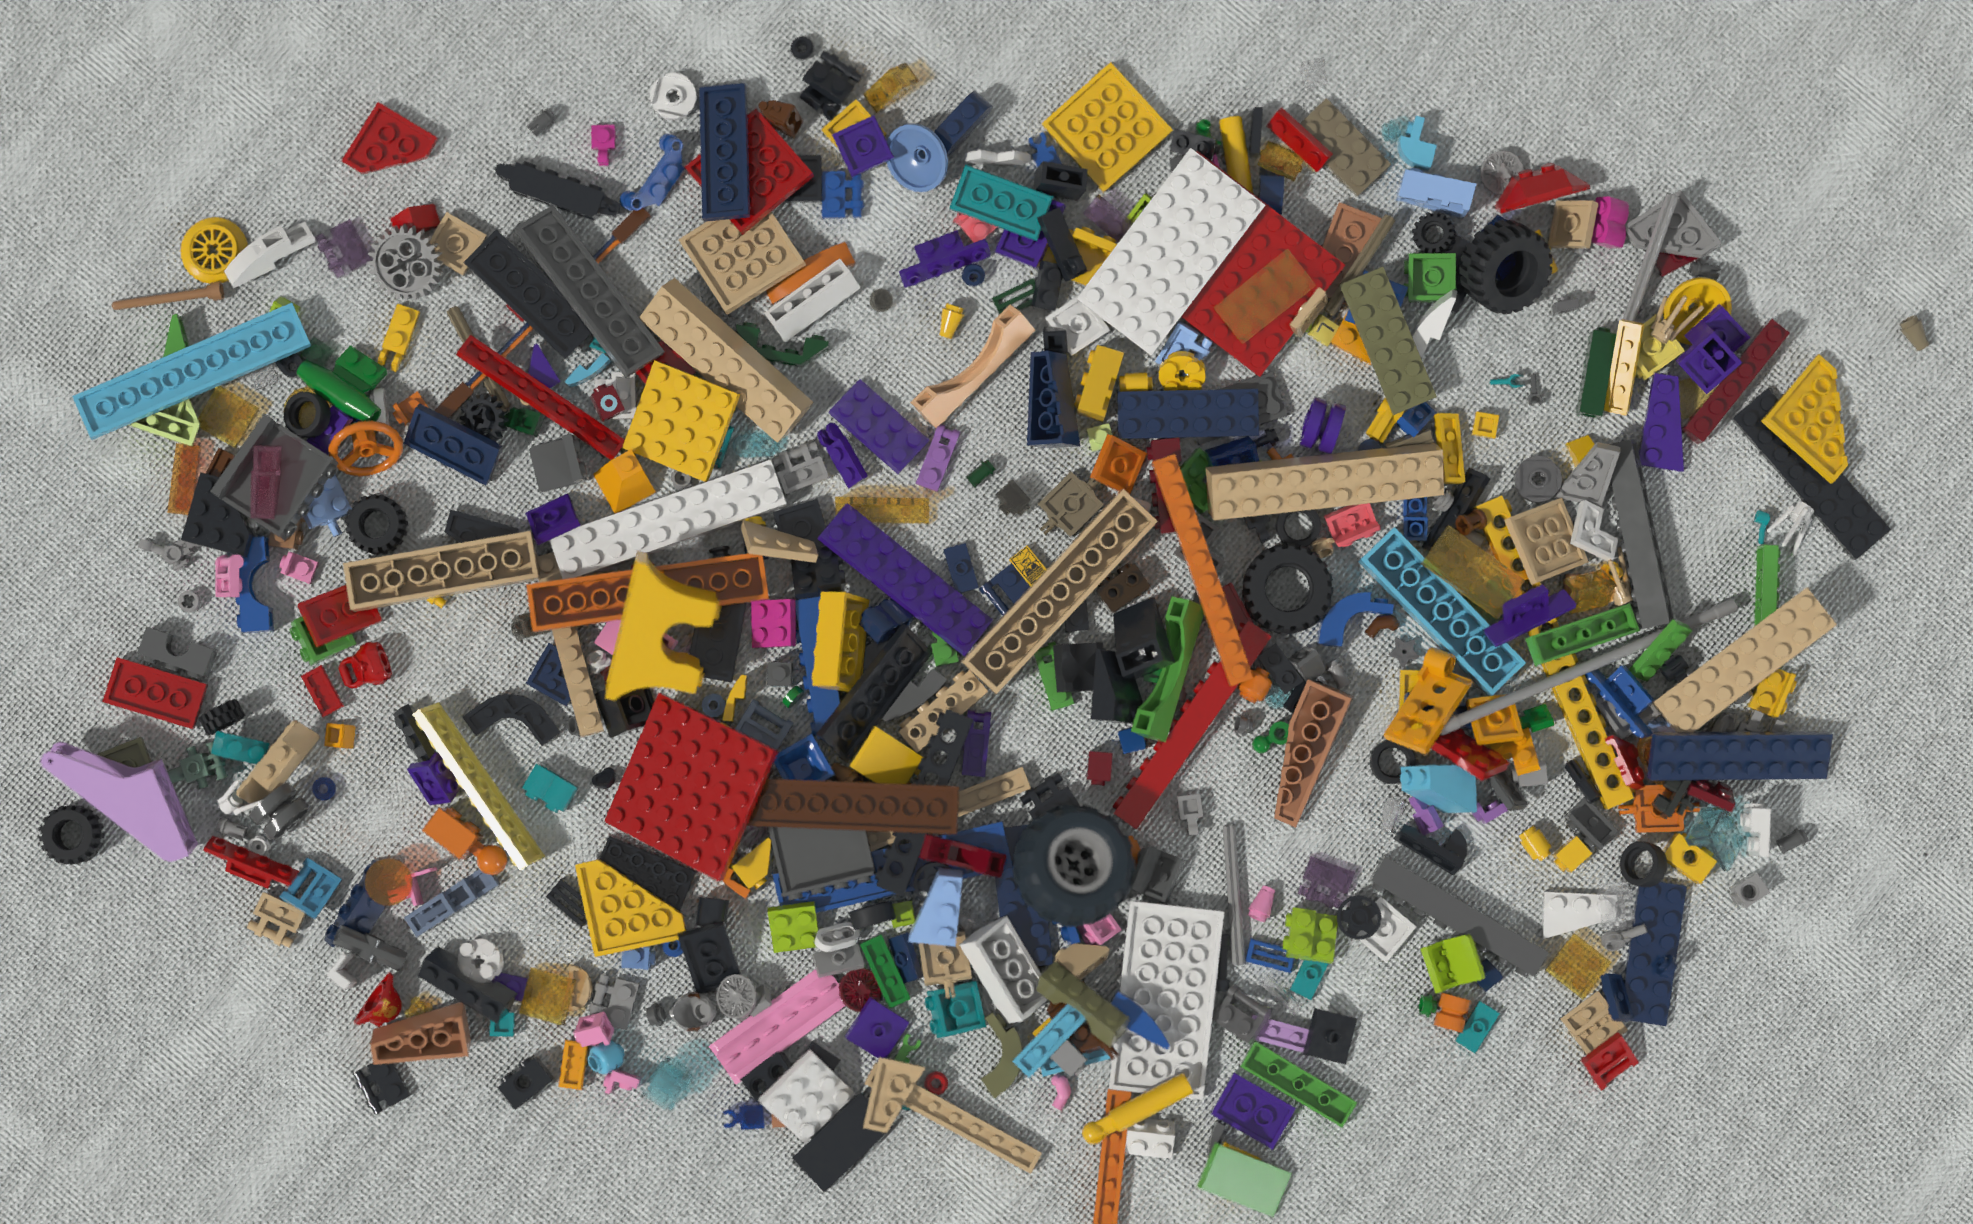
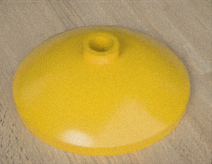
[1663,277,1732,345]

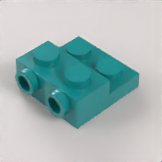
[925,981,986,1038]

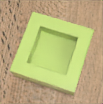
[1086,423,1112,452]

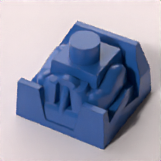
[774,734,836,781]

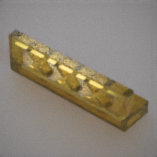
[835,497,929,524]

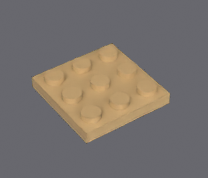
[1504,497,1589,585]

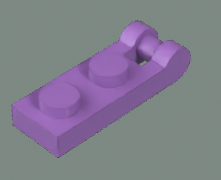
[915,424,961,492]

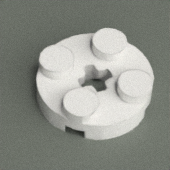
[650,73,697,121]
[457,939,504,983]

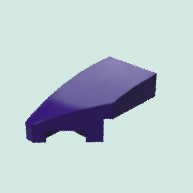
[528,342,561,388]

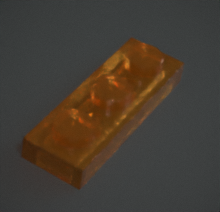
[167,443,201,516]

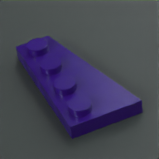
[1639,372,1684,472]

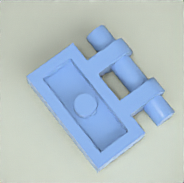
[1155,321,1213,377]

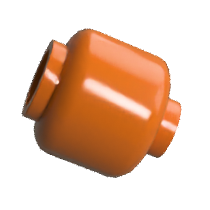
[1238,667,1273,704]

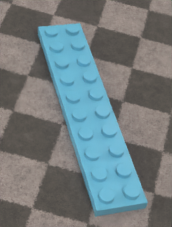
[72,303,311,440]

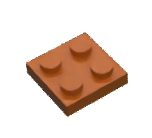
[1090,434,1147,495]

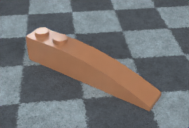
[1274,679,1354,828]

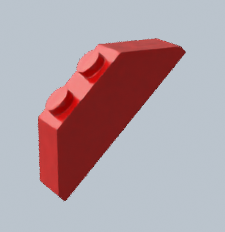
[1495,163,1591,214]

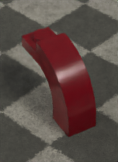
[920,835,1007,878]

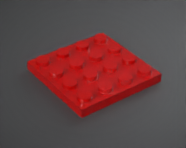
[685,109,814,235]

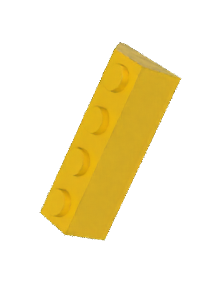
[812,592,869,692]

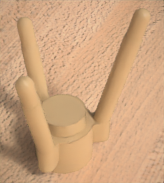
[1650,296,1704,344]
[1590,547,1633,607]

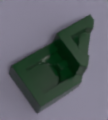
[504,407,545,437]

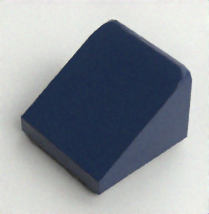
[1475,958,1503,992]

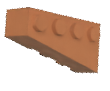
[370,1002,471,1065]

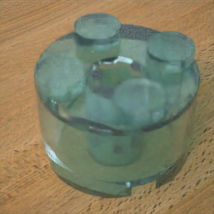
[641,1055,692,1111]

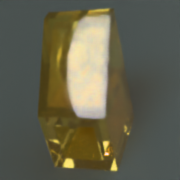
[863,62,919,113]

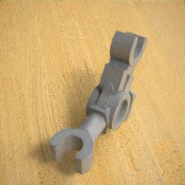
[138,539,202,571]

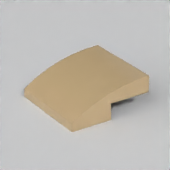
[1560,991,1628,1055]

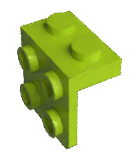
[1420,934,1485,993]

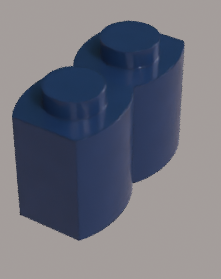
[859,598,915,644]

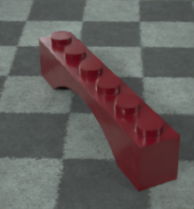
[1681,319,1790,445]

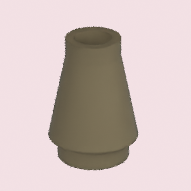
[1899,315,1930,351]

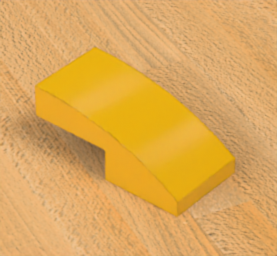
[723,675,748,722]

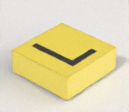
[1307,314,1339,346]

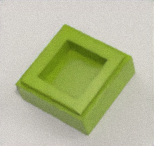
[892,900,916,928]

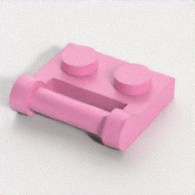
[215,554,244,597]

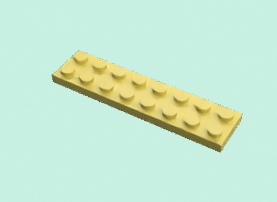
[413,702,545,870]

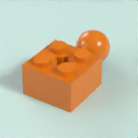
[422,807,507,875]

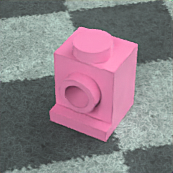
[574,1012,614,1047]

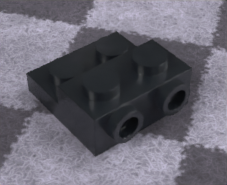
[791,546,846,600]

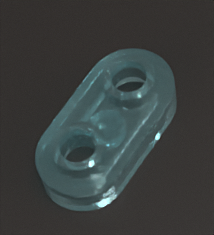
[733,433,780,458]

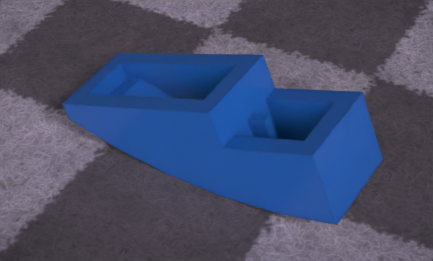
[1110,990,1170,1050]

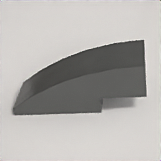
[882,668,947,722]

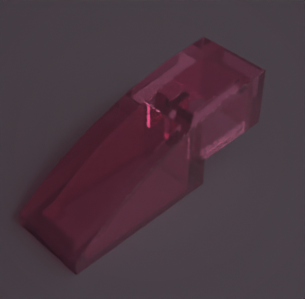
[251,445,282,519]

